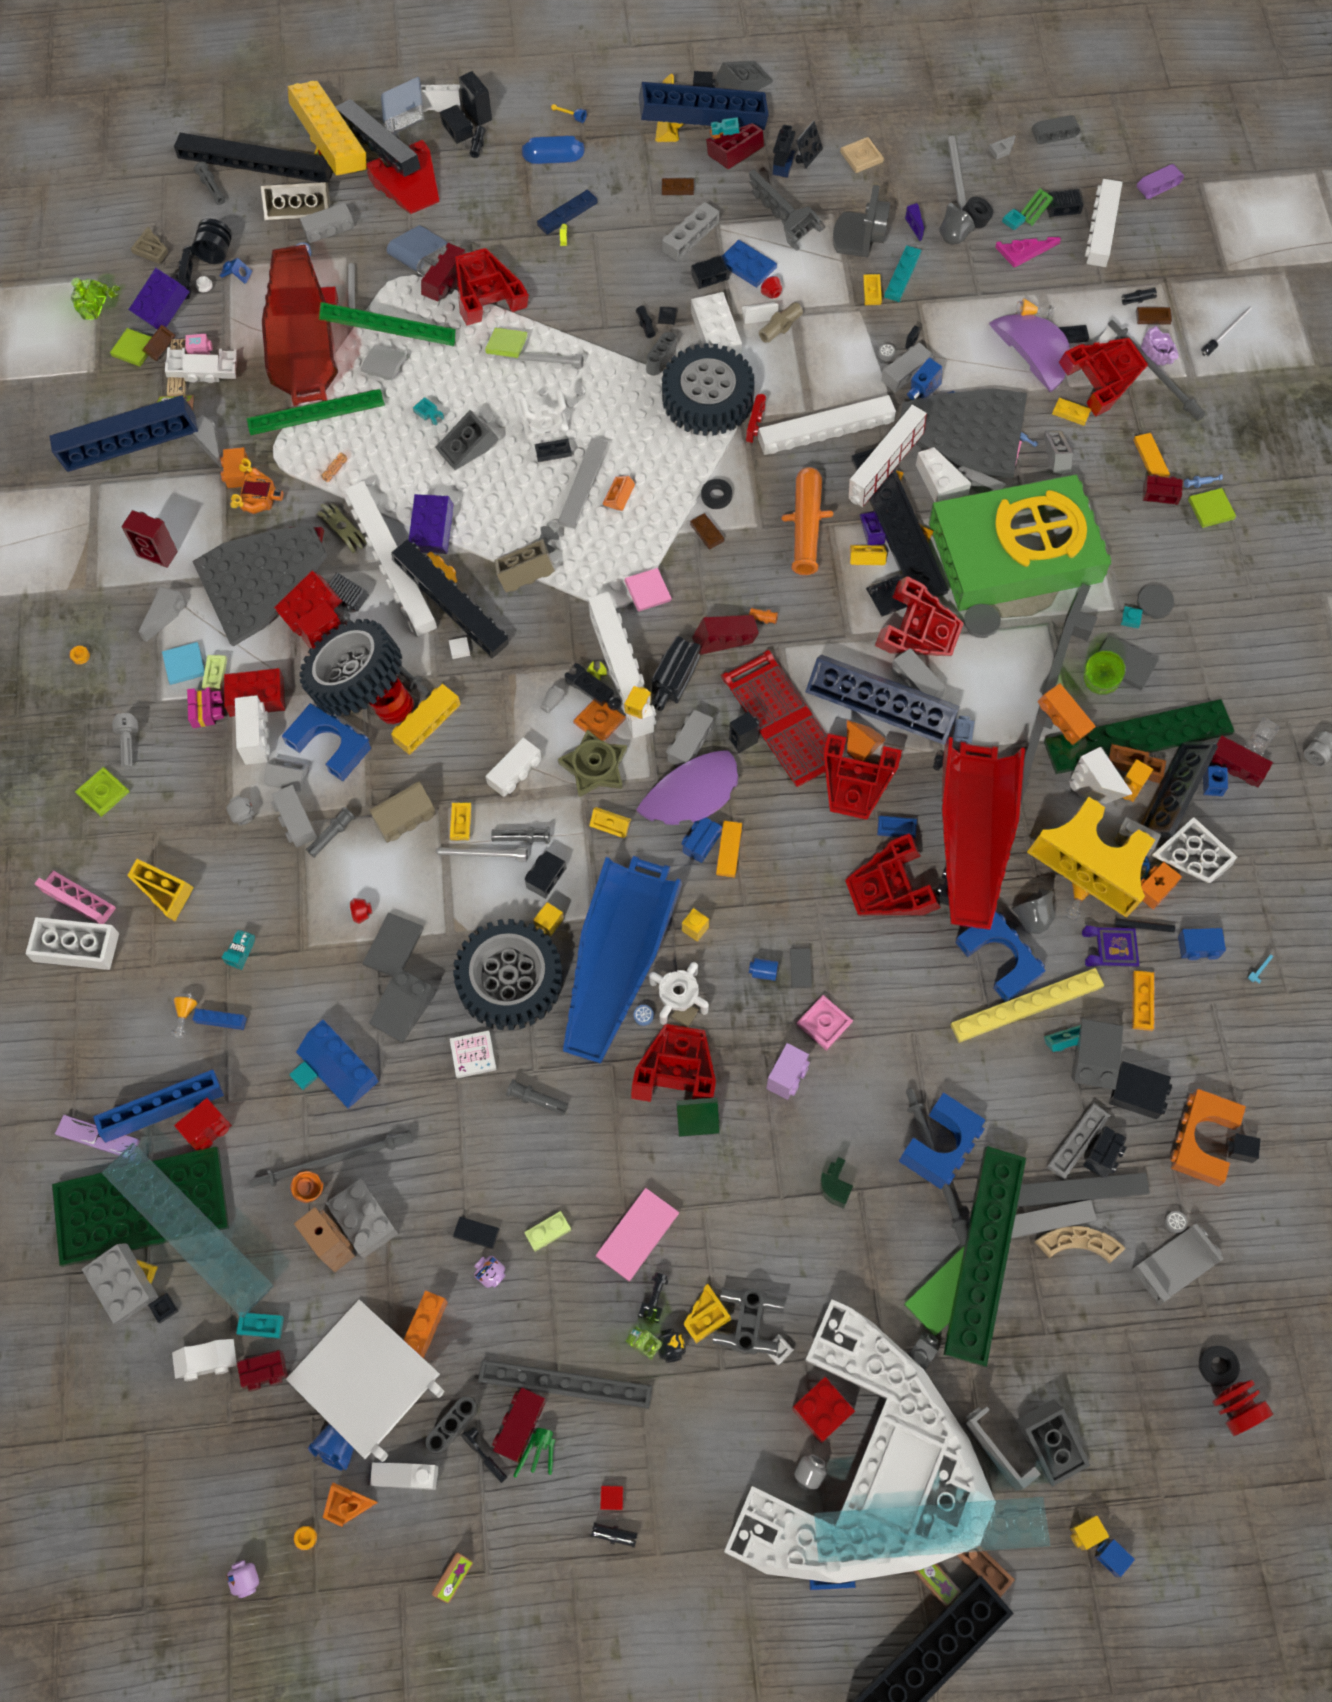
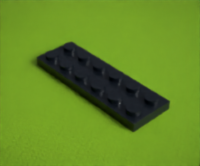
[1141,742,1218,837]

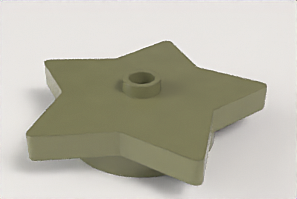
[558,730,627,797]

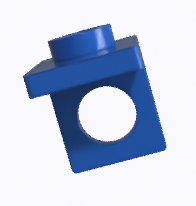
[219,258,252,284]

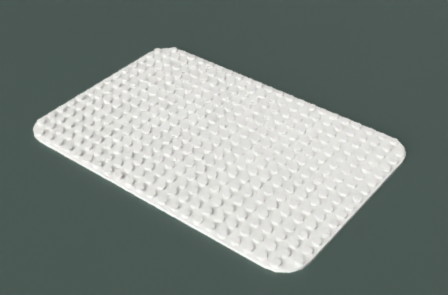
[273,275,738,608]

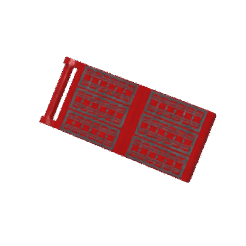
[721,650,827,787]

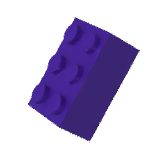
[128,268,190,330]
[408,494,454,554]

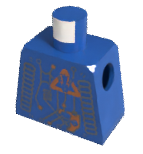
[907,357,942,400]

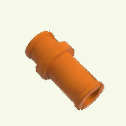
[749,608,778,624]

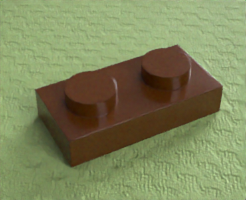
[662,178,694,195]
[690,513,724,550]

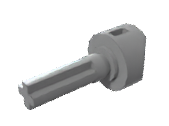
[112,713,139,768]

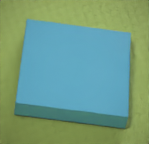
[162,642,205,685]

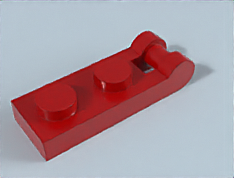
[746,394,766,443]

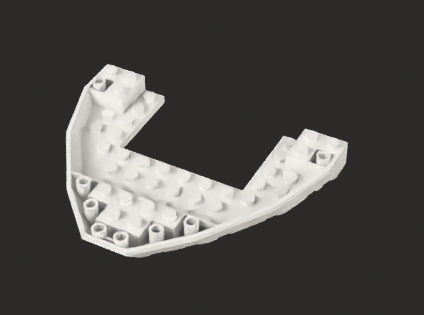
[724,1299,996,1583]

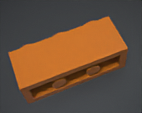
[1037,683,1096,745]
[404,1290,448,1359]

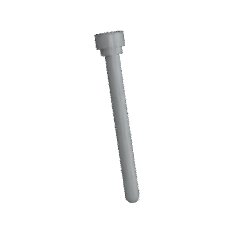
[346,263,355,328]
[503,353,584,369]
[436,847,528,862]

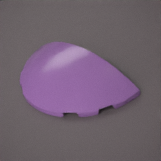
[989,314,1070,392]
[636,750,738,825]

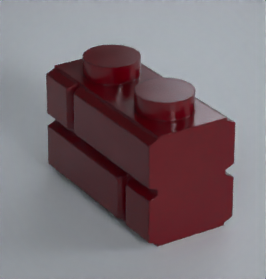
[1142,474,1183,505]
[237,1349,288,1392]

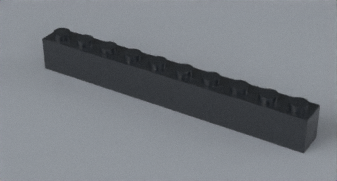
[174,132,333,183]

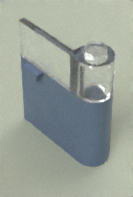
[381,77,424,140]
[387,225,448,276]

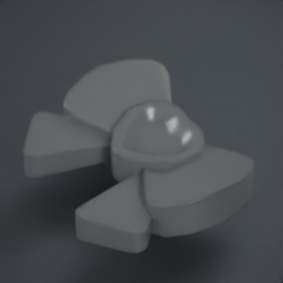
[539,526,559,554]

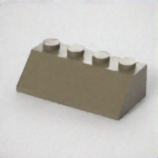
[261,182,330,220]

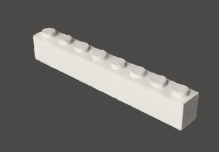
[758,395,896,455]

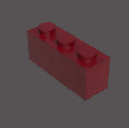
[1210,736,1274,788]
[492,1388,547,1463]

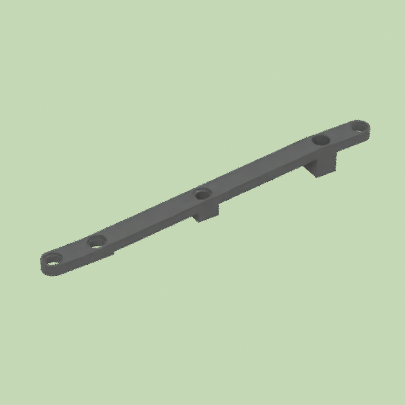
[1021,583,1098,801]

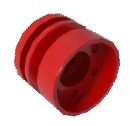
[369,677,414,724]
[1212,1379,1274,1436]

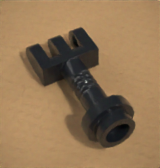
[638,1272,668,1323]

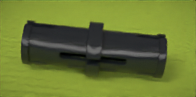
[469,126,486,158]
[1121,287,1157,305]
[636,306,656,338]
[591,1522,638,1548]

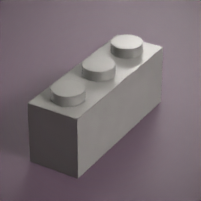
[300,203,355,243]
[881,343,934,393]
[891,648,946,698]
[666,709,714,767]
[271,785,317,848]

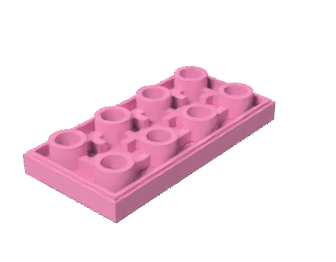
[596,1188,679,1282]

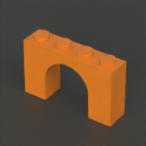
[1170,1089,1246,1187]

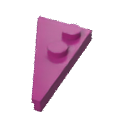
[995,237,1061,268]

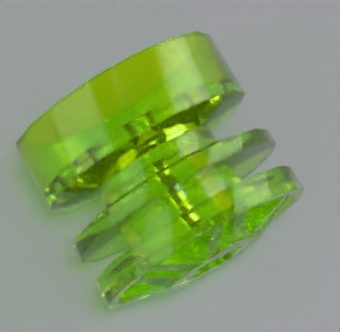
[1083,651,1125,695]

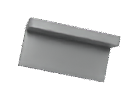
[265,758,309,791]

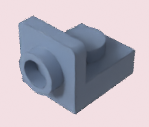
[953,716,975,743]

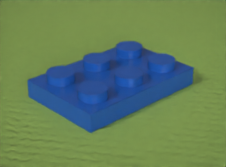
[722,239,777,288]

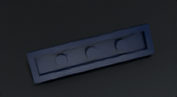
[537,189,598,235]

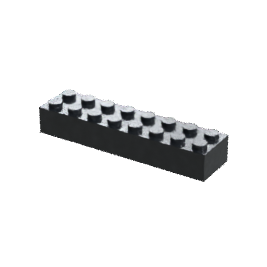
[851,1576,1014,1702]

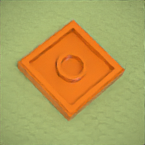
[573,700,626,741]

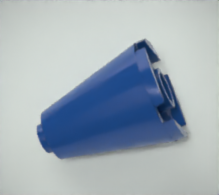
[308,1423,354,1471]

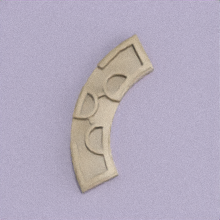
[1035,1226,1126,1263]

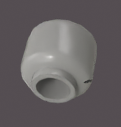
[226,796,255,825]
[794,1454,827,1490]

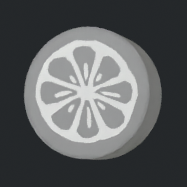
[878,344,895,361]
[1165,1211,1188,1233]

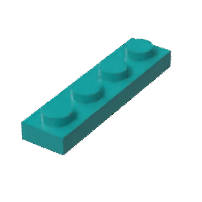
[884,245,922,302]

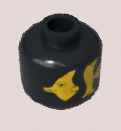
[656,1329,686,1363]

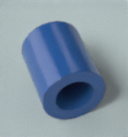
[749,958,778,981]

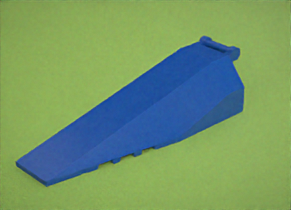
[563,855,682,1063]

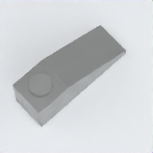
[190,415,222,468]
[1044,431,1073,474]
[138,587,185,642]

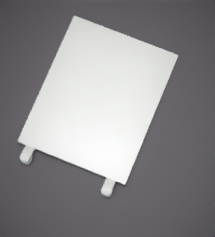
[286,1300,444,1462]

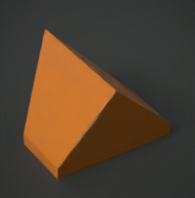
[847,720,886,762]
[323,1483,378,1527]

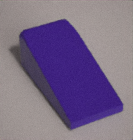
[905,203,924,241]
[860,512,885,545]

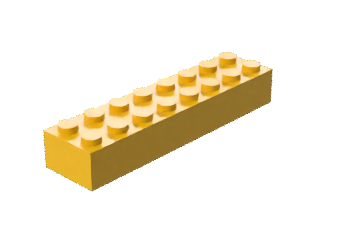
[288,81,366,176]

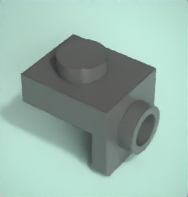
[908,1332,941,1371]

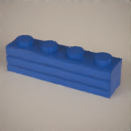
[192,1008,247,1030]

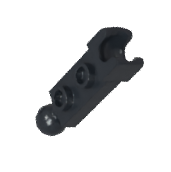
[174,245,195,300]
[564,663,622,711]

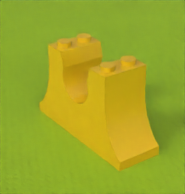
[1027,797,1155,918]

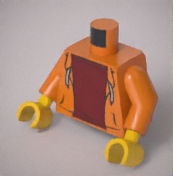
[230,458,283,514]

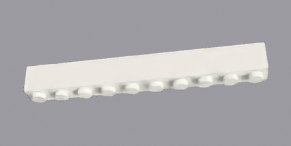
[344,480,437,637]

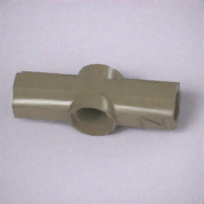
[759,302,803,343]

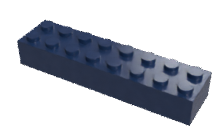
[639,82,769,130]
[49,395,198,472]
[805,654,960,745]

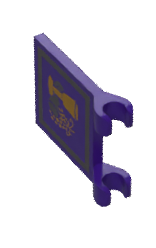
[1082,926,1140,967]

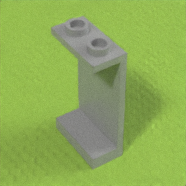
[1132,1224,1224,1305]
[964,1407,1041,1491]

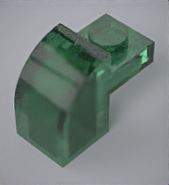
[819,1157,853,1209]

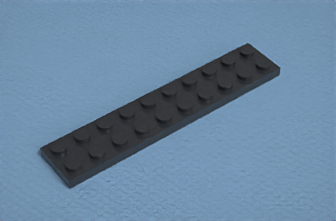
[851,448,948,597]

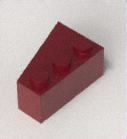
[706,123,764,169]
[421,243,465,302]
[692,615,759,655]

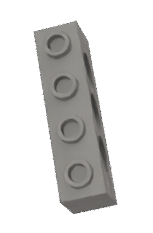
[662,202,719,261]

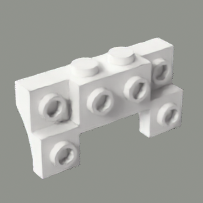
[165,347,237,383]

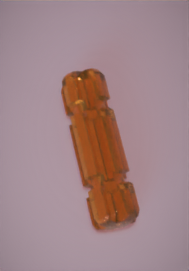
[321,452,347,482]

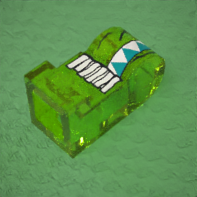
[625,1326,663,1359]

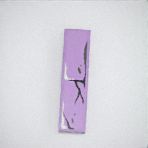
[55,1115,140,1160]

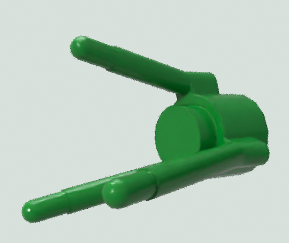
[513,1428,555,1478]

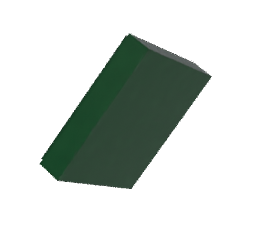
[676,1098,719,1137]

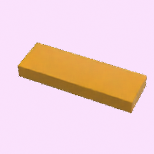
[1133,433,1170,478]
[716,821,742,878]
[1132,970,1154,1031]

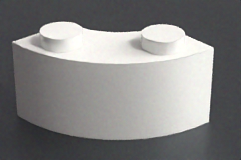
[172,1339,237,1381]

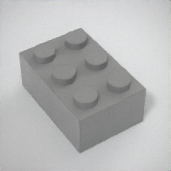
[326,1179,398,1259]
[82,1244,159,1324]

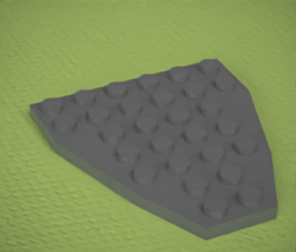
[899,388,1027,478]
[192,525,328,647]

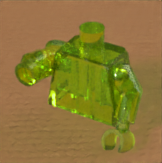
[71,278,120,320]

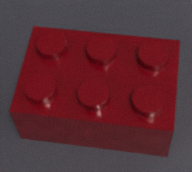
[121,510,178,568]

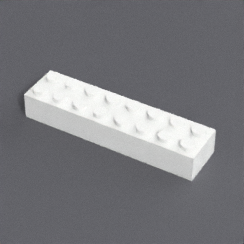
[588,592,656,738]

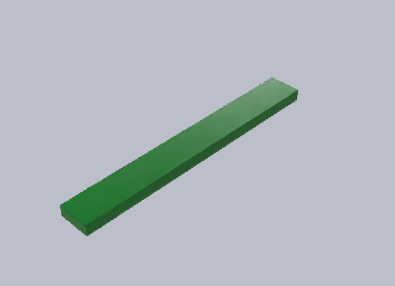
[319,302,456,346]
[246,389,385,435]

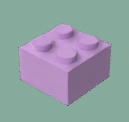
[766,1043,810,1100]

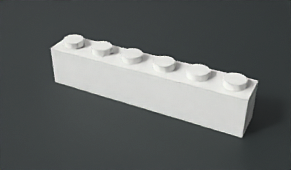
[1085,179,1122,267]

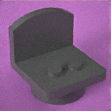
[833,185,890,257]

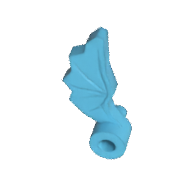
[1248,954,1274,984]

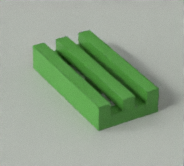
[1021,188,1053,226]

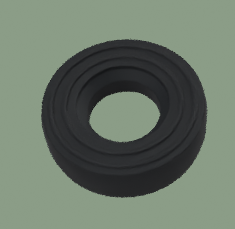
[701,479,732,509]
[1199,1346,1240,1387]

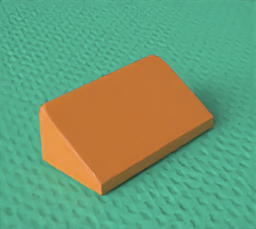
[602,476,635,511]

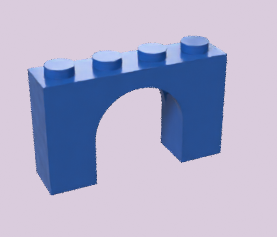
[282,703,371,782]
[955,911,1046,1002]
[899,1092,985,1189]

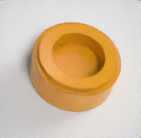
[70,646,90,664]
[294,1526,317,1550]

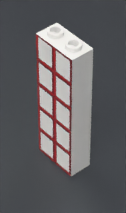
[849,405,927,507]

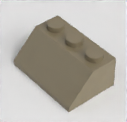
[494,539,555,593]
[369,781,436,843]

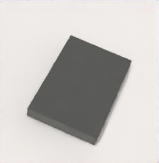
[1092,635,1158,690]
[363,912,424,977]

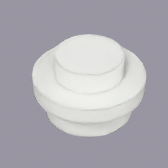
[196,276,213,293]

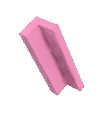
[35,871,116,924]

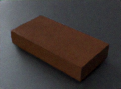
[1136,307,1172,325]
[142,325,176,361]

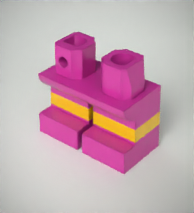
[187,687,224,728]

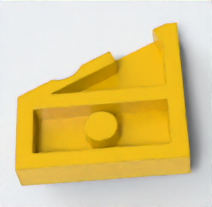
[684,1284,731,1344]

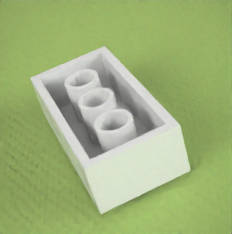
[691,292,742,356]
[25,917,119,970]

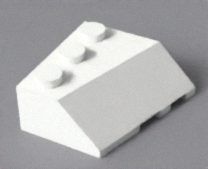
[1069,747,1133,804]
[1152,817,1237,883]

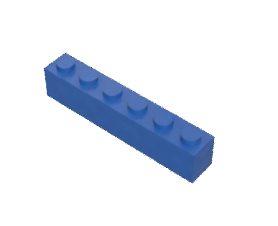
[93,1070,224,1143]

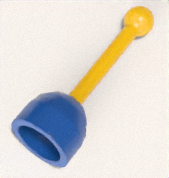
[551,104,587,123]

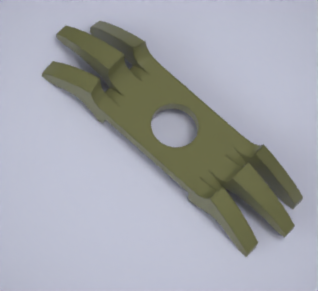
[317,503,367,553]

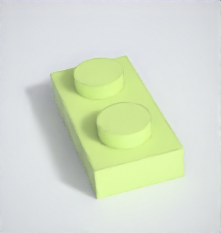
[202,655,227,691]
[524,1211,571,1252]

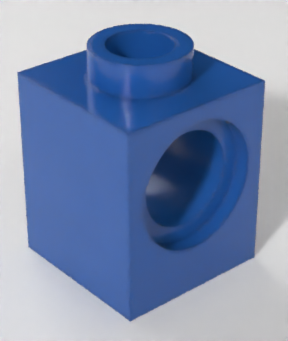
[1203,765,1228,796]
[1095,1539,1135,1577]

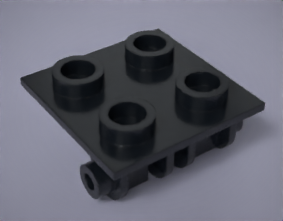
[795,121,823,169]
[866,575,908,617]

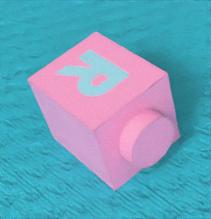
[186,334,213,355]

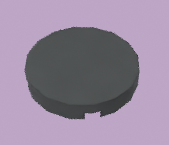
[1137,585,1174,619]
[964,604,1001,638]

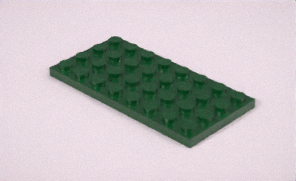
[52,1146,229,1267]

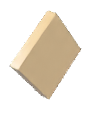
[840,137,884,173]

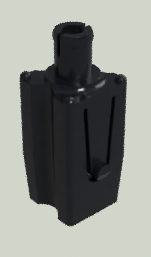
[650,636,700,711]

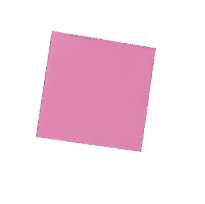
[624,568,672,612]
[796,995,853,1051]

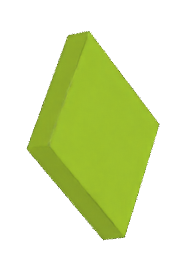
[485,327,528,358]
[110,328,152,367]
[1188,488,1236,528]
[75,767,130,817]

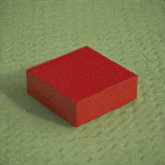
[600,1486,623,1510]

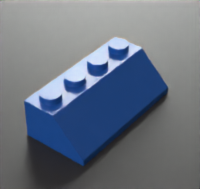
[296,1020,379,1109]

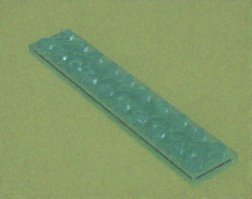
[102,1143,274,1318]
[814,1497,1050,1563]

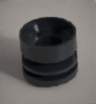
[191,218,232,264]

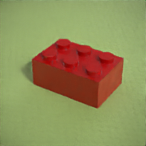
[274,570,342,636]
[224,668,285,717]

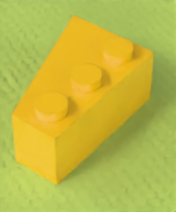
[127,859,194,921]

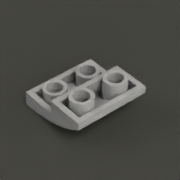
[361,344,406,381]

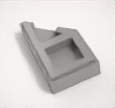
[988,135,1016,160]

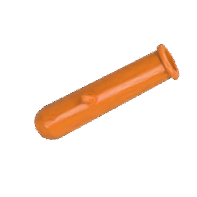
[781,467,833,575]

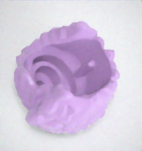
[1141,326,1179,366]

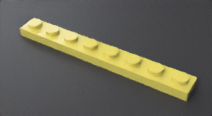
[950,968,1104,1043]

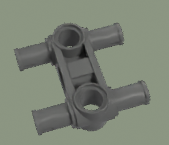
[713,1287,786,1356]

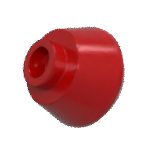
[761,276,782,299]
[350,898,372,924]

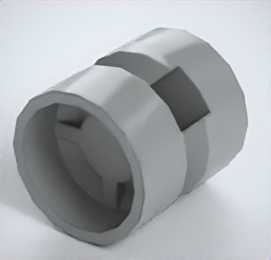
[1304,731,1332,767]

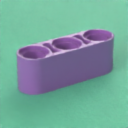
[1136,164,1184,199]

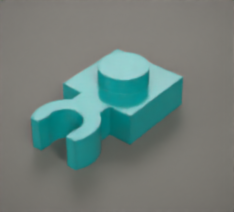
[711,117,739,135]
[413,397,444,425]

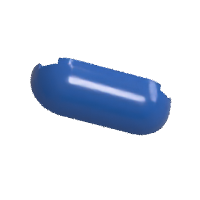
[522,136,585,164]

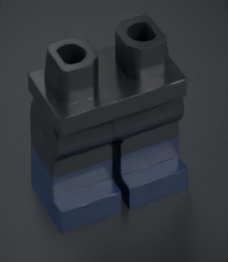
[772,124,796,178]

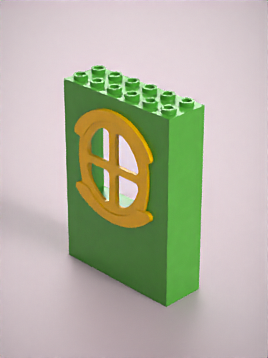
[929,474,1111,612]

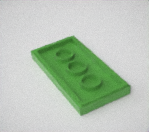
[904,1246,965,1336]

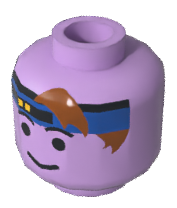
[474,1256,506,1288]
[226,1560,260,1598]

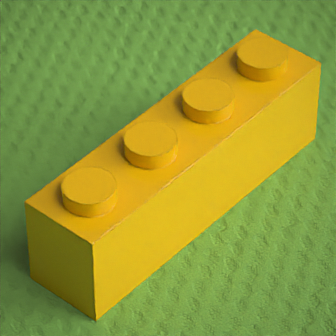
[391,684,461,755]

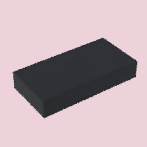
[453,1216,500,1249]

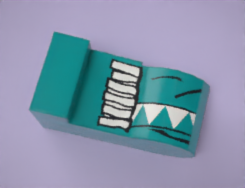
[222,930,255,970]

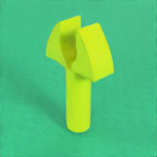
[560,224,567,246]
[587,661,607,680]

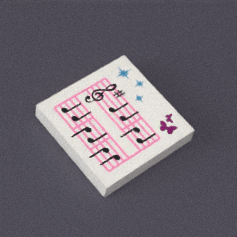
[450,1031,496,1078]

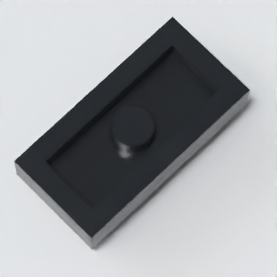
[534,438,572,462]

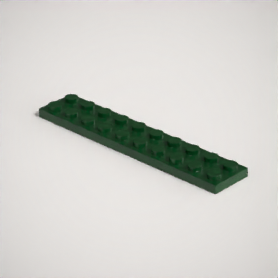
[1044,699,1235,774]
[943,1146,1026,1367]

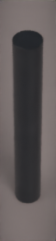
[1114,918,1175,933]

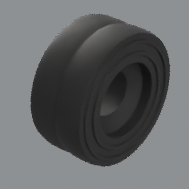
[962,197,993,228]

